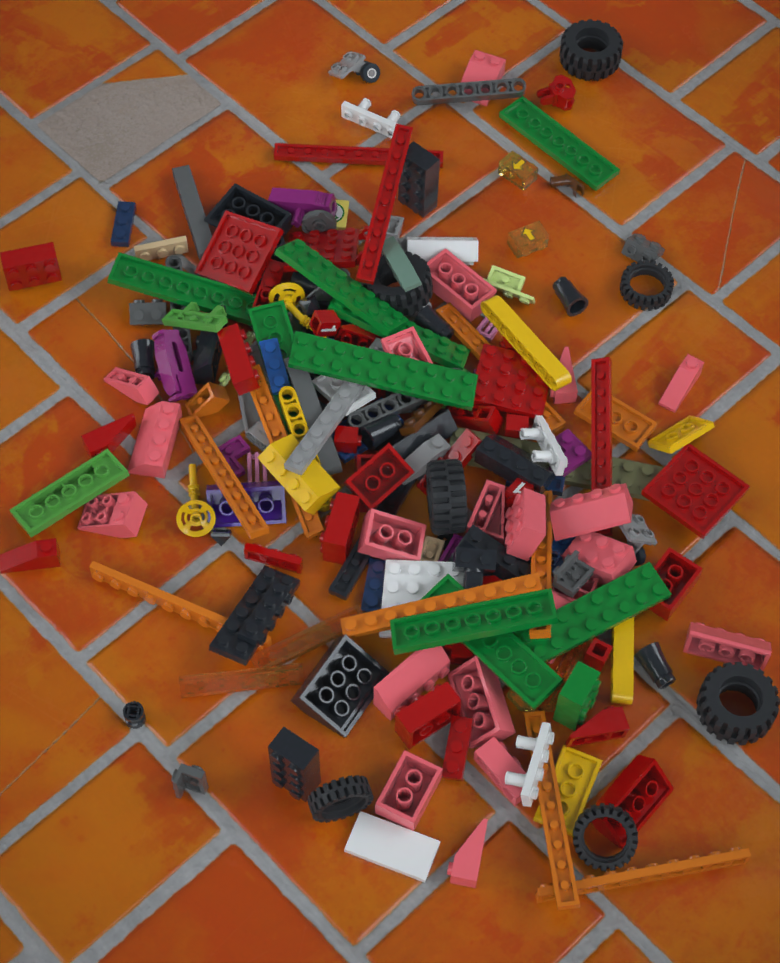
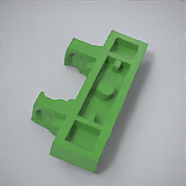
[161,302,228,333]

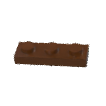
[399,400,444,436]

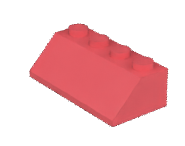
[427,248,497,322]
[128,401,182,479]
[550,483,633,541]
[683,622,772,671]
[373,646,450,721]
[448,656,516,748]

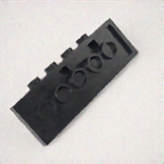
[209,566,300,666]

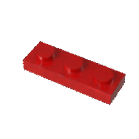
[244,542,303,574]
[442,715,474,781]

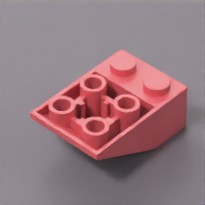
[77,491,148,538]

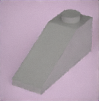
[402,434,451,485]

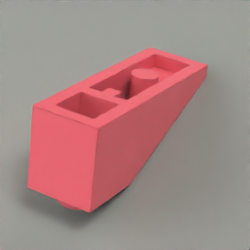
[549,347,578,404]
[659,354,704,413]
[104,367,159,405]
[447,819,488,888]

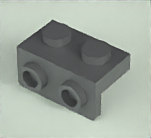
[621,234,665,263]
[129,299,167,325]
[552,550,595,597]
[171,763,208,799]

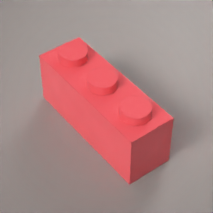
[474,737,527,806]

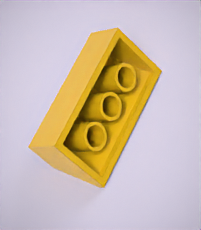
[257,434,341,515]

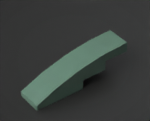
[382,236,422,292]

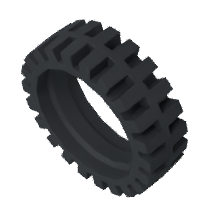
[620,260,674,311]
[307,775,374,823]
[573,803,638,871]

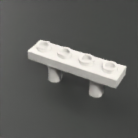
[341,98,400,138]
[520,415,568,476]
[505,722,555,807]

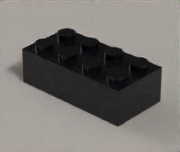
[398,141,440,218]
[268,727,321,802]

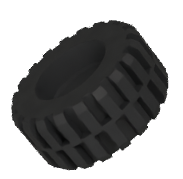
[559,19,623,81]
[362,251,433,316]
[426,459,467,535]
[696,662,780,745]

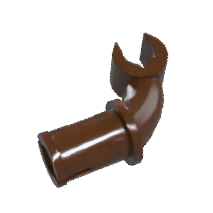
[550,173,585,197]

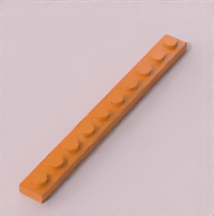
[435,302,566,433]
[250,364,325,540]
[179,414,269,539]
[529,490,553,639]
[89,561,272,652]
[340,572,543,639]
[524,710,580,911]
[535,847,751,903]

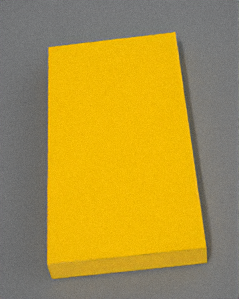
[533,745,603,837]

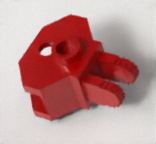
[536,75,576,111]

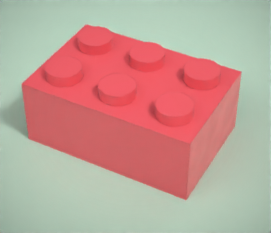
[505,488,546,561]
[357,508,426,561]
[562,532,637,585]
[375,750,443,831]

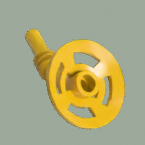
[268,282,329,338]
[176,464,216,537]

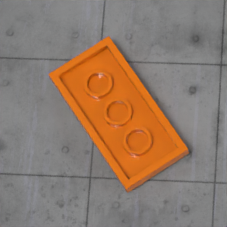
[574,391,657,452]

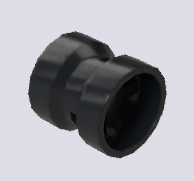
[123,701,146,729]

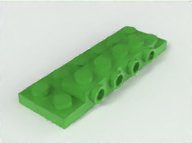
[10,449,130,538]

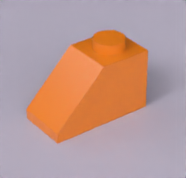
[185,382,230,418]

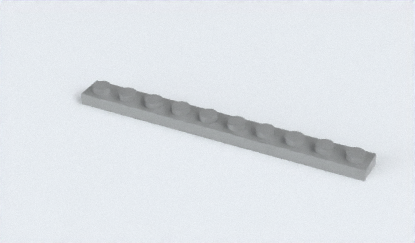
[284,337,384,476]

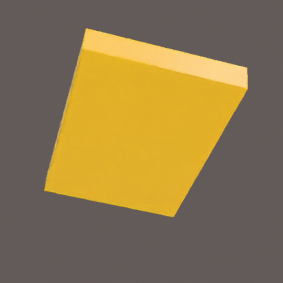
[647,415,715,454]

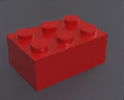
[0,242,62,291]
[344,443,415,511]
[319,492,360,565]
[649,547,703,621]
[395,681,462,749]

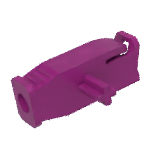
[268,188,338,228]
[152,330,197,402]

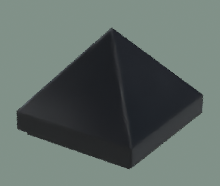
[298,295,322,316]
[211,529,232,546]

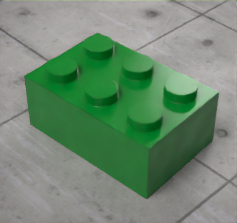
[553,661,602,731]

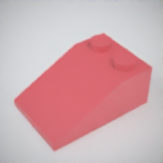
[461,50,506,106]
[380,326,433,364]

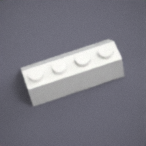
[407,237,479,265]

